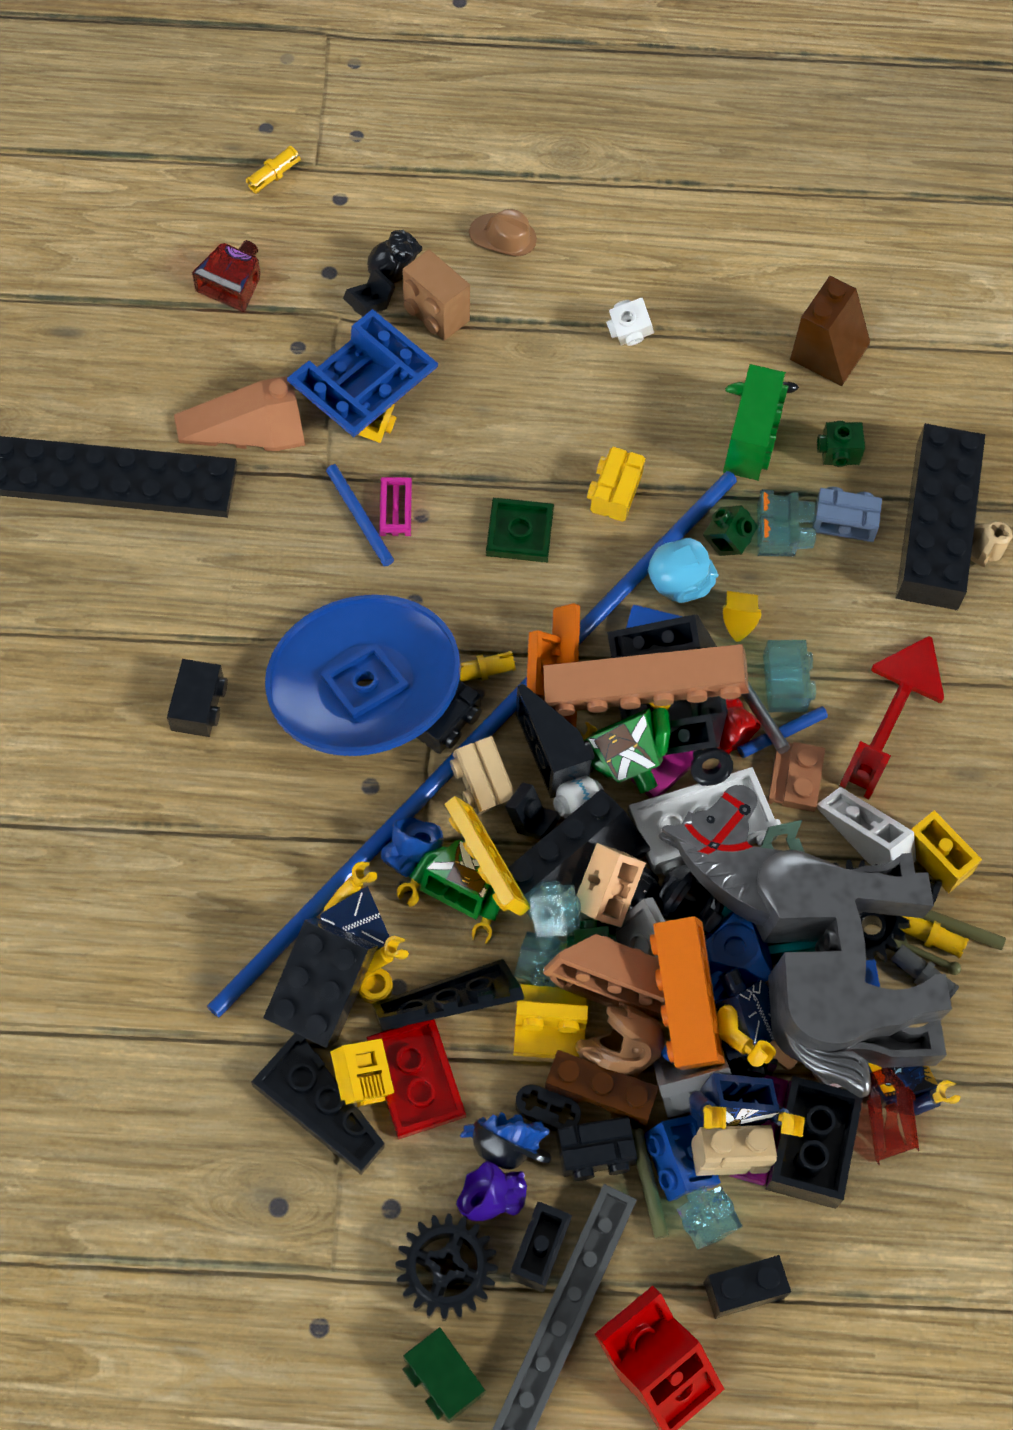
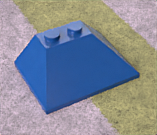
[287,309,438,437]

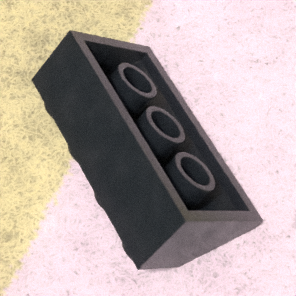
[508,789,651,937]

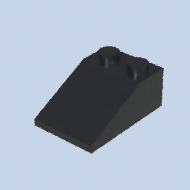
[516,684,594,798]

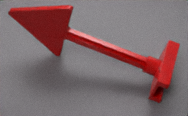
[839,636,944,800]

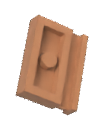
[767,742,825,812]

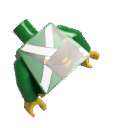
[578,703,671,794]
[397,840,500,944]

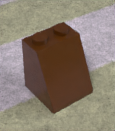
[790,276,870,386]

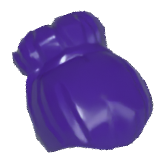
[456,1161,527,1221]

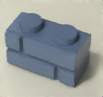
[812,487,882,542]

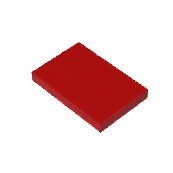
[366,1019,466,1140]

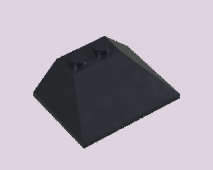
[607,614,728,755]

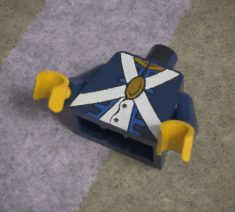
[689,1073,805,1137]

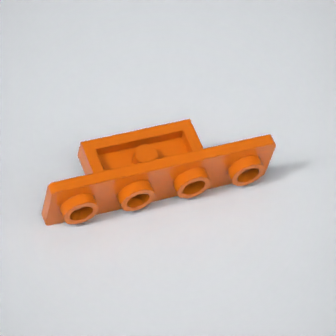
[527,603,580,727]

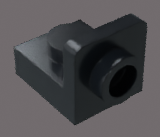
[505,782,560,839]

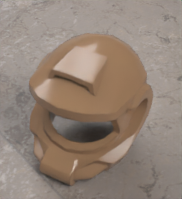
[575,1003,665,1077]

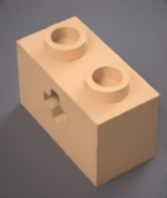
[572,843,646,927]

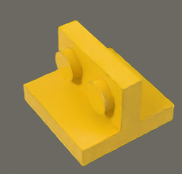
[513,984,588,1059]

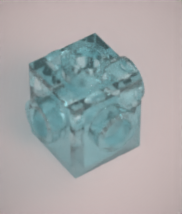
[528,881,581,937]
[514,931,567,987]
[677,1186,743,1250]

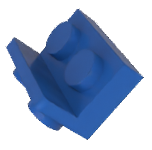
[644,1115,721,1202]

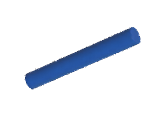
[737,706,828,758]

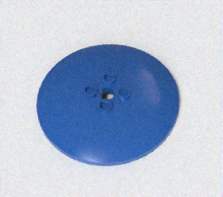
[265,595,461,756]

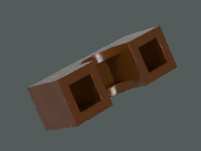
[545,1050,659,1130]

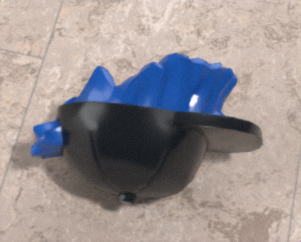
[460,1112,552,1170]

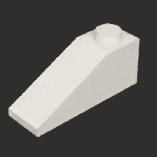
[817,787,917,865]

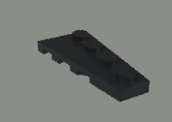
[372,959,524,1031]
[251,1033,385,1175]

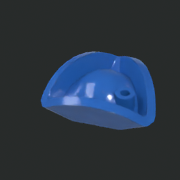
[705,911,773,984]

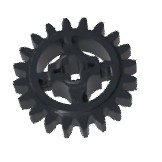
[395,1213,498,1321]

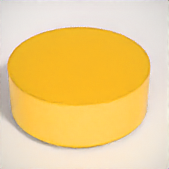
[359,968,393,1004]

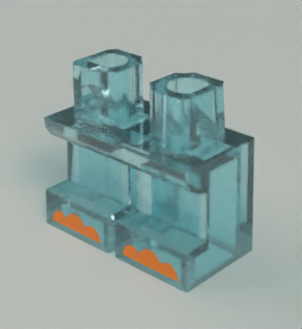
[757,489,816,556]

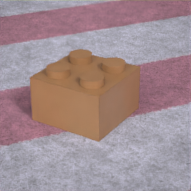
[403,249,470,341]

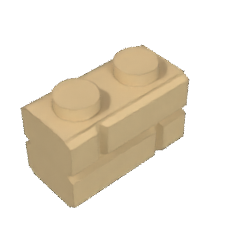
[450,736,515,815]
[691,1125,777,1176]

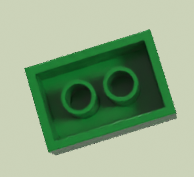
[723,364,788,481]

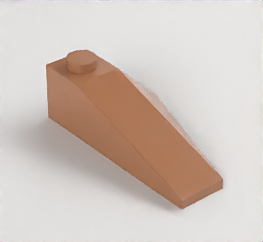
[174,375,305,451]

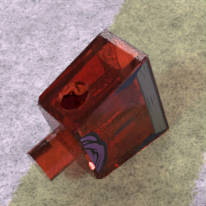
[192,240,261,313]

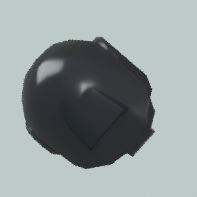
[658,865,724,936]

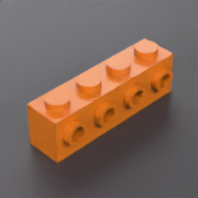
[650,916,725,1070]

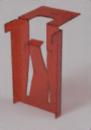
[867,1067,919,1165]

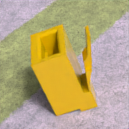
[330,1039,394,1107]

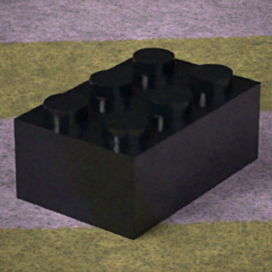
[263,917,378,1048]
[765,1076,863,1209]

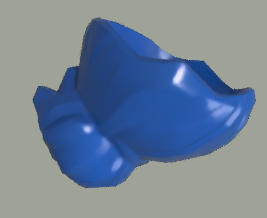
[381,816,444,877]

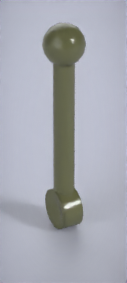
[894,938,961,975]

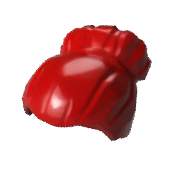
[716,698,761,755]

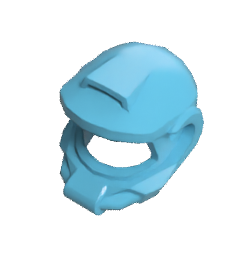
[648,538,719,603]

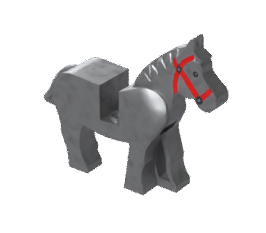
[659,785,952,1098]

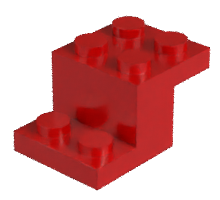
[595,1285,725,1430]

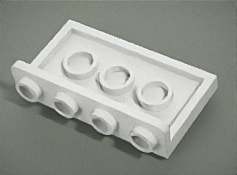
[628,767,781,875]

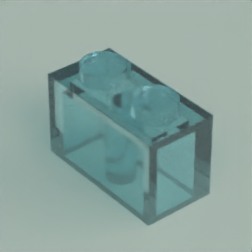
[763,640,816,712]

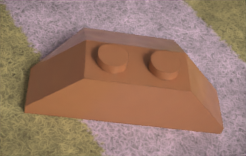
[543,934,665,1020]

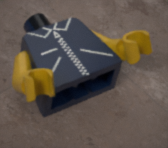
[320,862,409,972]
[715,967,776,1067]

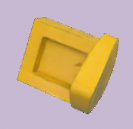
[723,591,762,642]

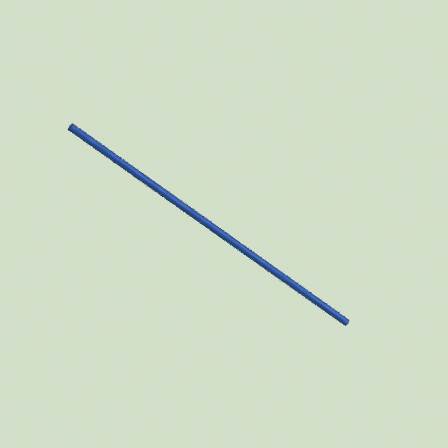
[207,471,737,1018]

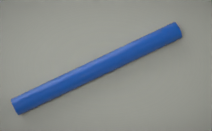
[326,464,394,566]

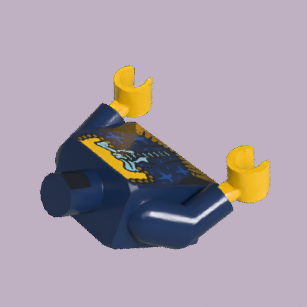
[868,1063,960,1116]

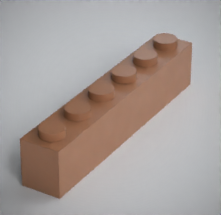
[543,644,749,716]

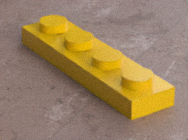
[445,796,531,916]

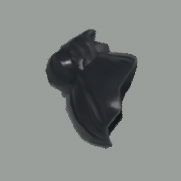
[367,230,422,284]

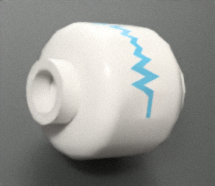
[553,776,604,819]

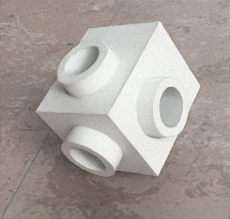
[606,298,654,346]

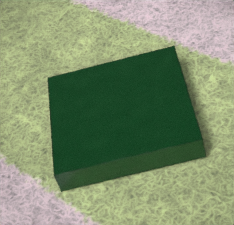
[486,497,554,563]

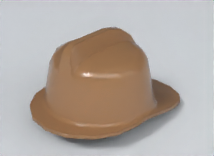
[469,209,537,257]

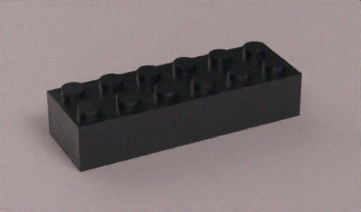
[895,423,986,611]

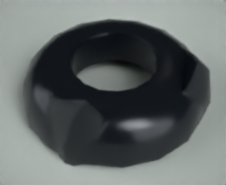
[691,747,733,786]

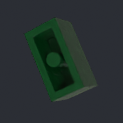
[402,1327,486,1423]

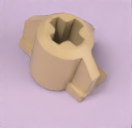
[971,521,1013,567]

